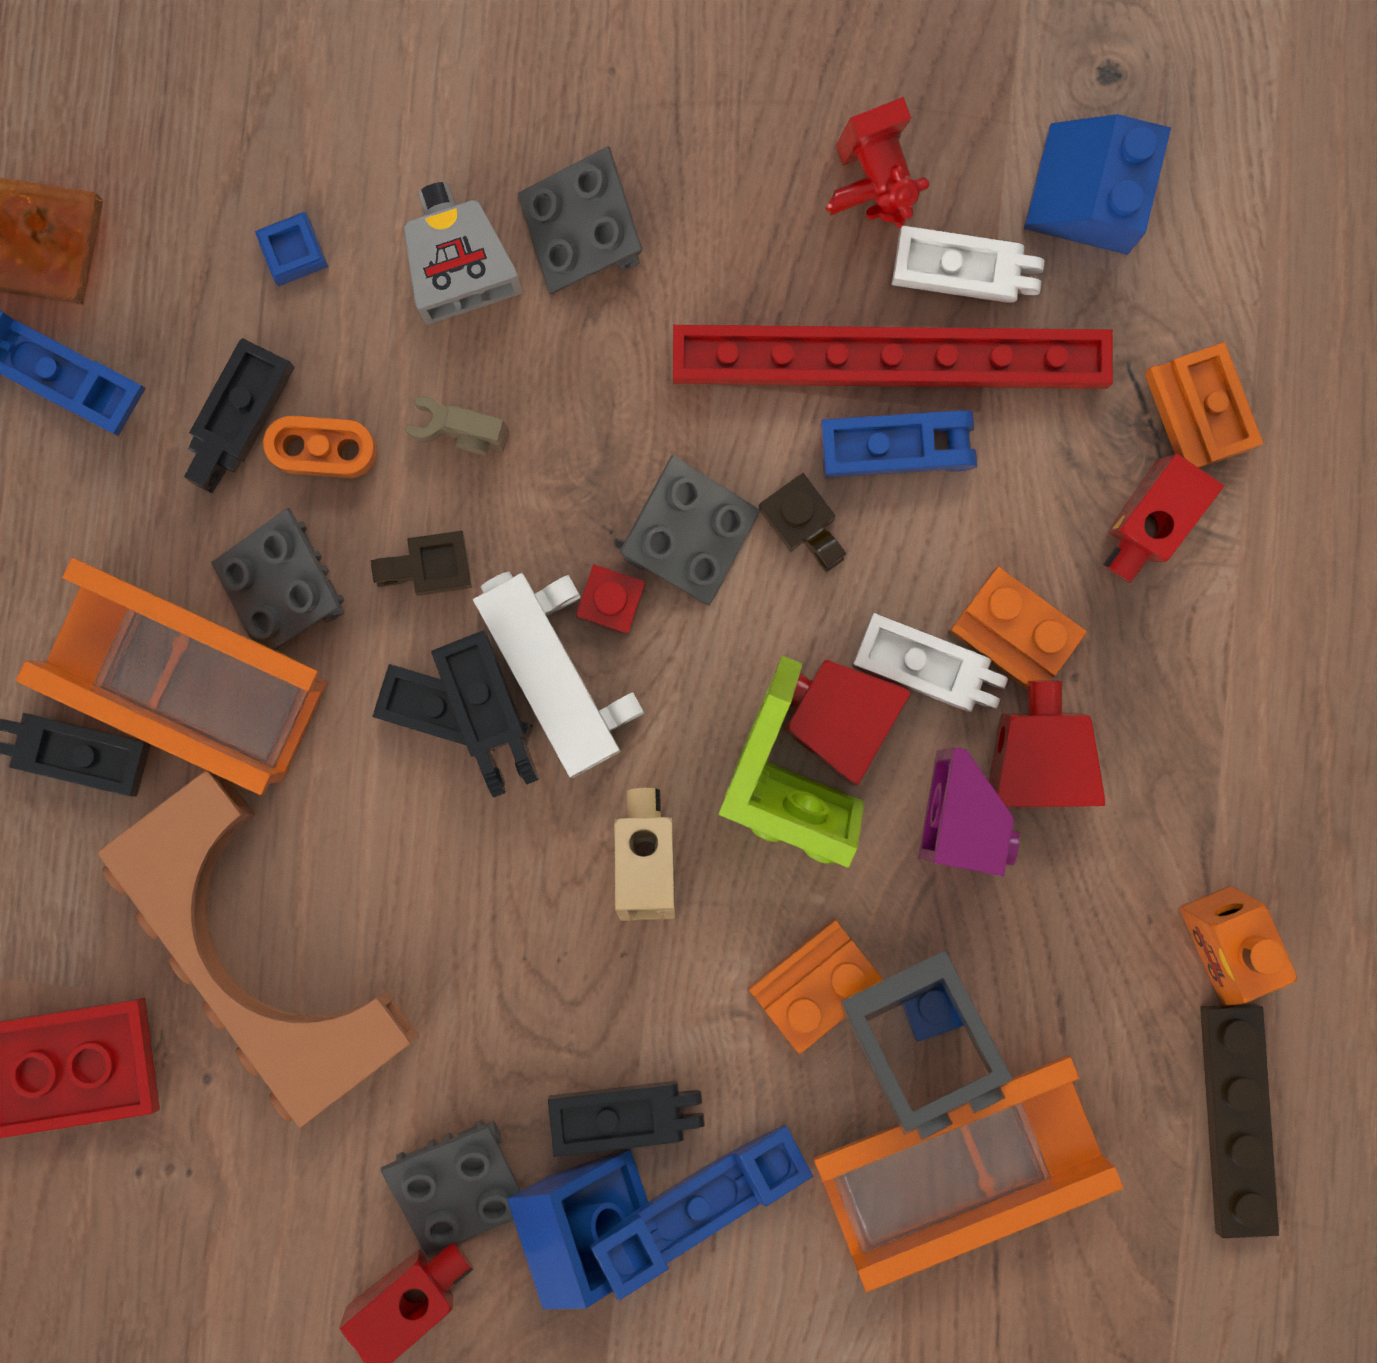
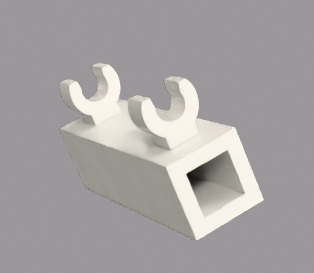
[473,572,644,778]

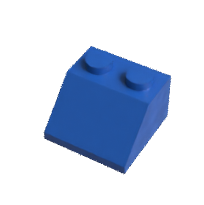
[1024,114,1171,255]
[507,1149,648,1309]

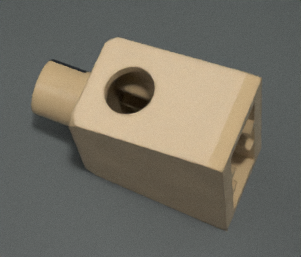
[614,788,675,921]

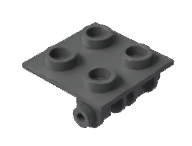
[518,146,643,294]
[619,455,760,606]
[211,508,344,650]
[381,1120,521,1255]

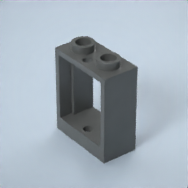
[841,951,1013,1140]

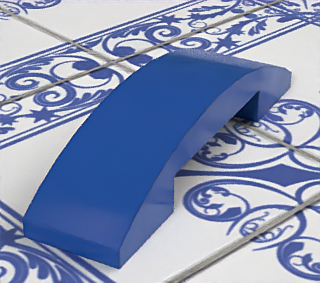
[0,310,146,436]
[589,1125,814,1301]

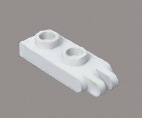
[892,225,1045,303]
[852,613,1008,712]

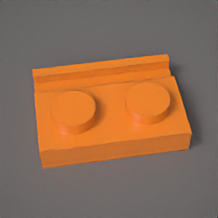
[1144,342,1264,468]
[948,566,1087,691]
[748,919,884,1055]

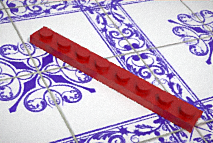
[673,324,1113,389]

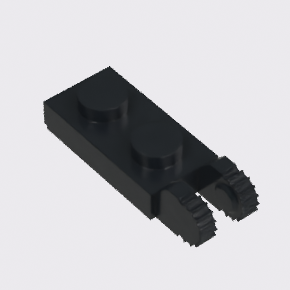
[431,630,539,798]

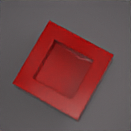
[576,564,646,636]

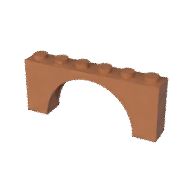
[97,770,420,1129]

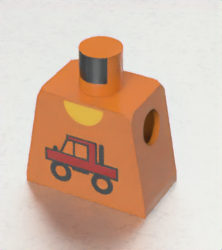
[1179,886,1297,1006]

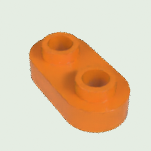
[263,416,377,478]

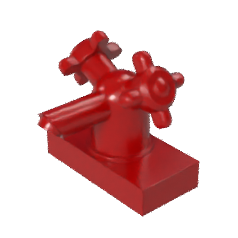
[825,97,929,228]

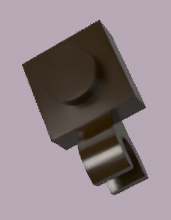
[759,473,846,573]
[370,531,472,596]

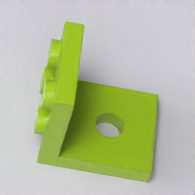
[718,655,865,868]

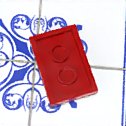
[0,998,160,1138]

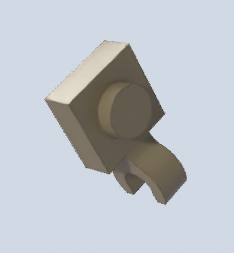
[405,396,509,455]

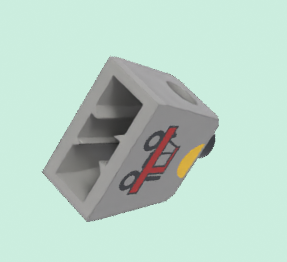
[404,182,523,326]

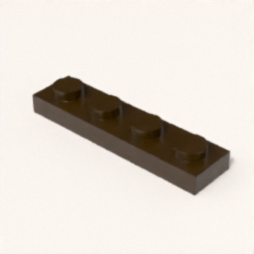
[1200,1004,1279,1239]

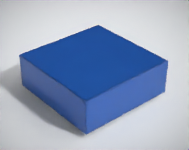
[254,212,329,286]

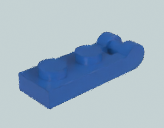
[820,410,977,478]

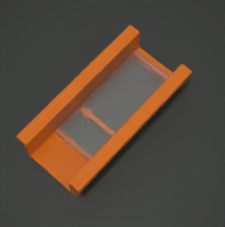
[16,558,328,795]
[813,1055,1124,1293]

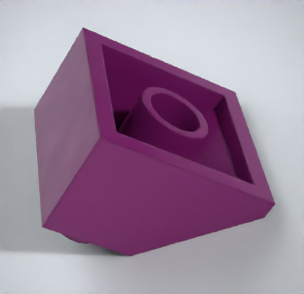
[918,747,1019,876]

